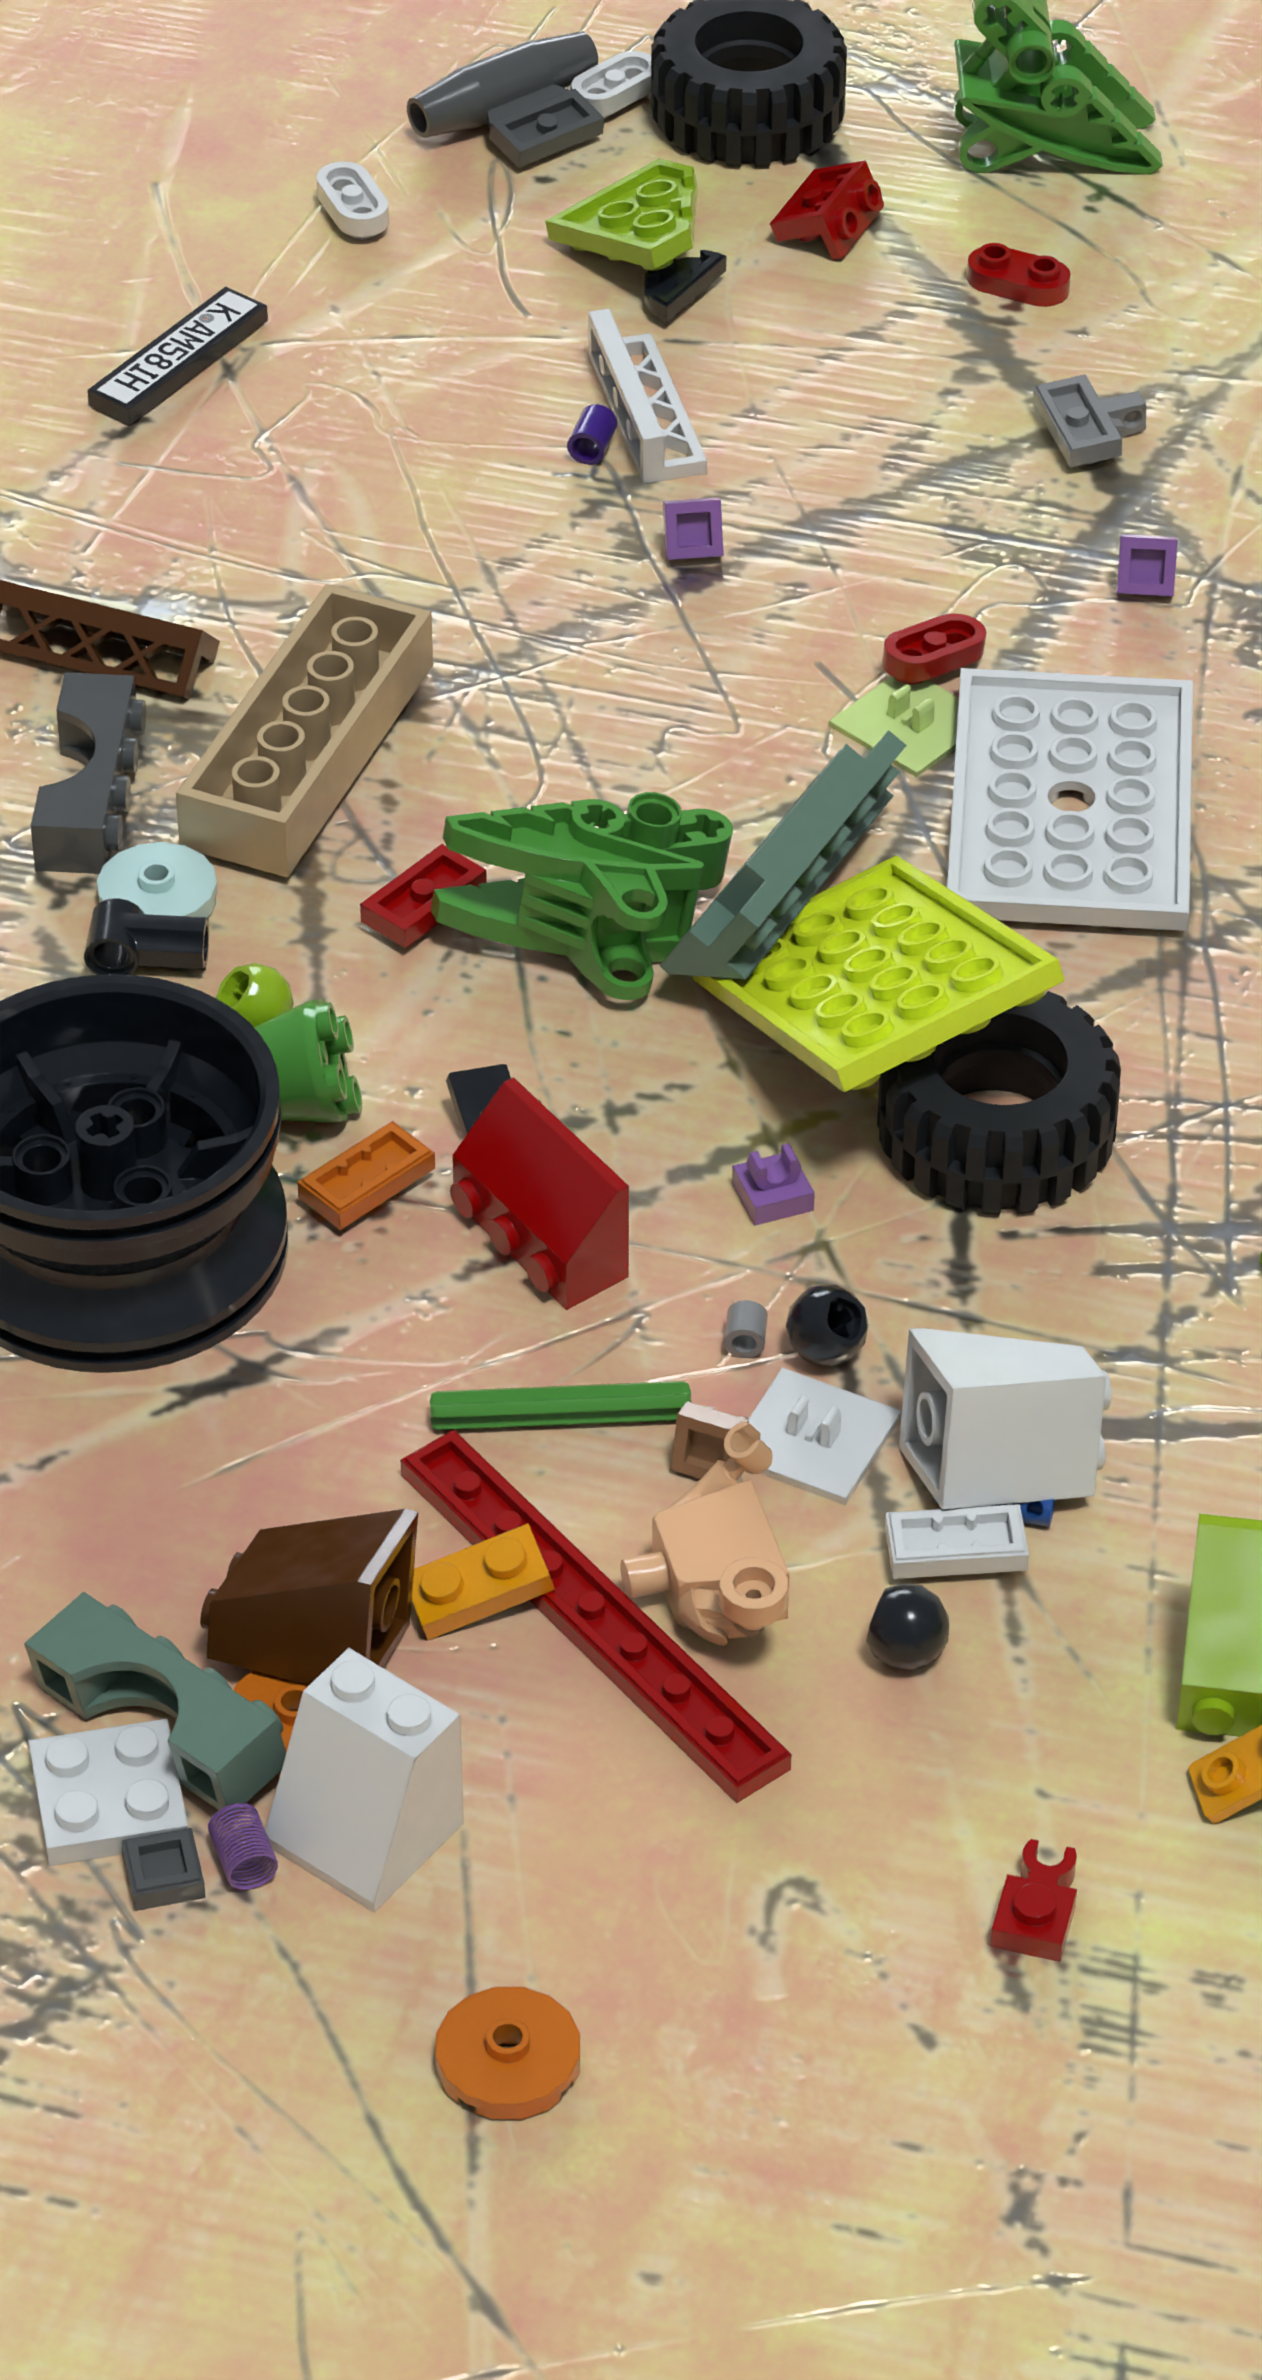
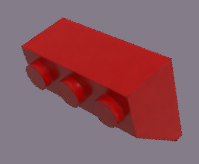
[450,1077,629,1310]

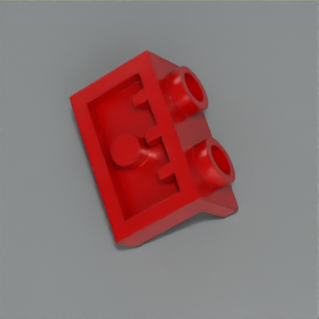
[770,160,884,260]

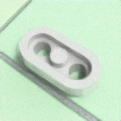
[571,51,651,119]
[316,161,389,240]

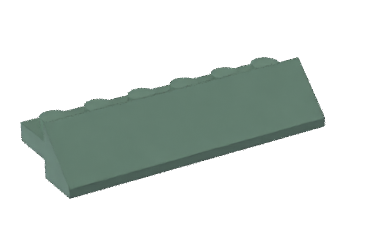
[660,730,907,979]

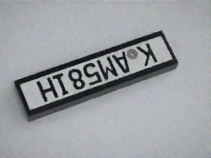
[87,286,268,425]

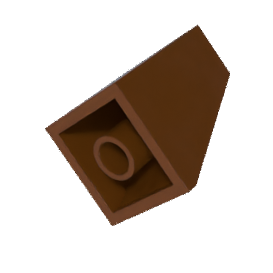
[200,1509,418,1685]

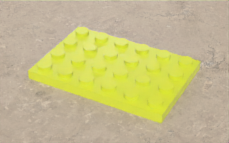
[692,855,1065,1092]

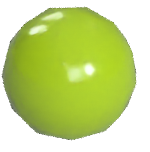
[216,962,294,1027]

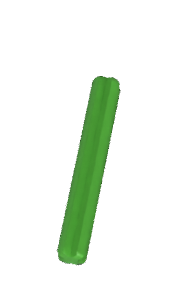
[430,1381,692,1431]

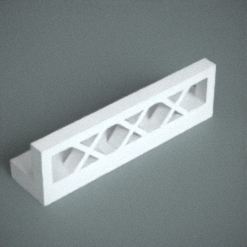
[588,309,707,484]

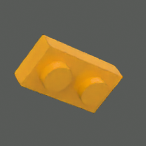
[412,1523,555,1640]

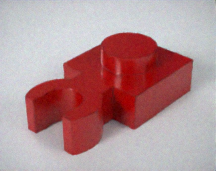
[990,1839,1077,1962]

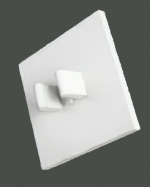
[748,1368,902,1505]

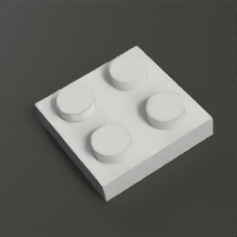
[28,1718,188,1866]

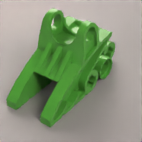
[954,0,1163,175]
[431,792,733,1000]

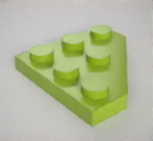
[545,158,698,270]

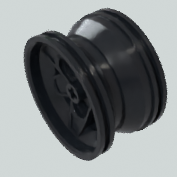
[0,974,288,1373]

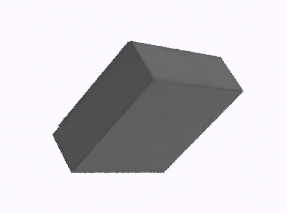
[122,1828,206,1911]

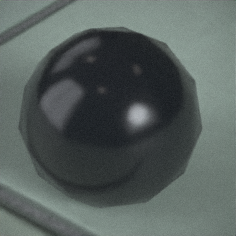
[786,1284,869,1366]
[866,1584,949,1670]

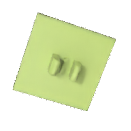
[829,676,959,778]

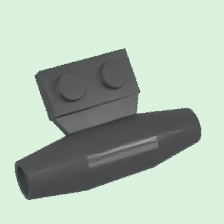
[407,31,604,168]

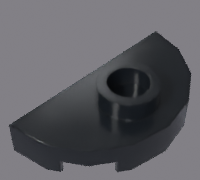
[644,250,727,323]

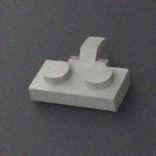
[1034,374,1147,468]

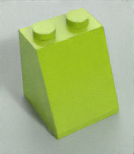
[1177,1513,1262,1737]

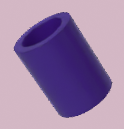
[567,404,618,465]

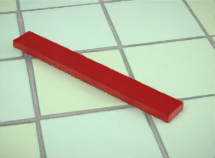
[400,1429,792,1803]

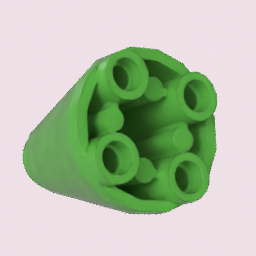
[254,999,362,1123]

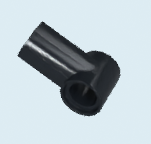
[84,898,209,975]

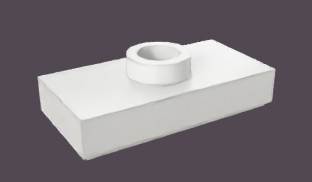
[885,1504,1029,1579]

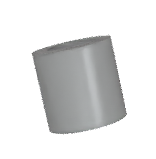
[724,1300,768,1358]

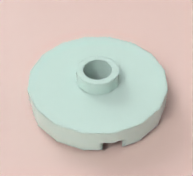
[97,842,218,918]

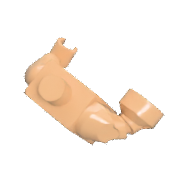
[620,1422,789,1646]

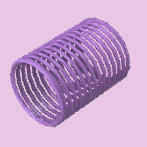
[208,1803,278,1889]

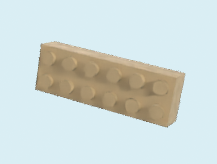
[176,584,433,878]

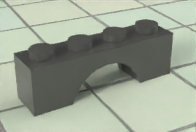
[31,672,146,874]

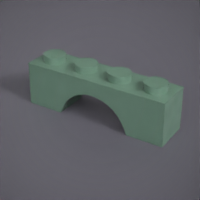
[24,1592,286,1817]

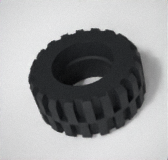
[651,0,847,167]
[877,991,1121,1215]

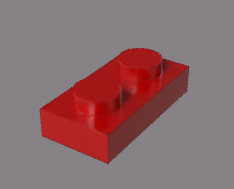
[360,844,487,948]

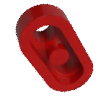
[967,243,1071,307]
[882,613,987,685]

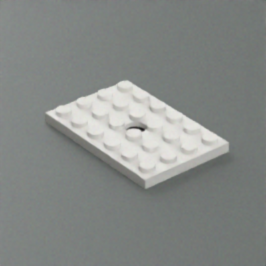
[947,668,1193,931]

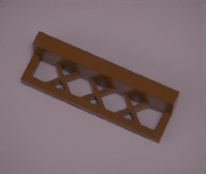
[0,580,220,700]

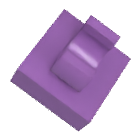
[663,497,724,560]
[1117,534,1178,596]
[732,1143,815,1226]

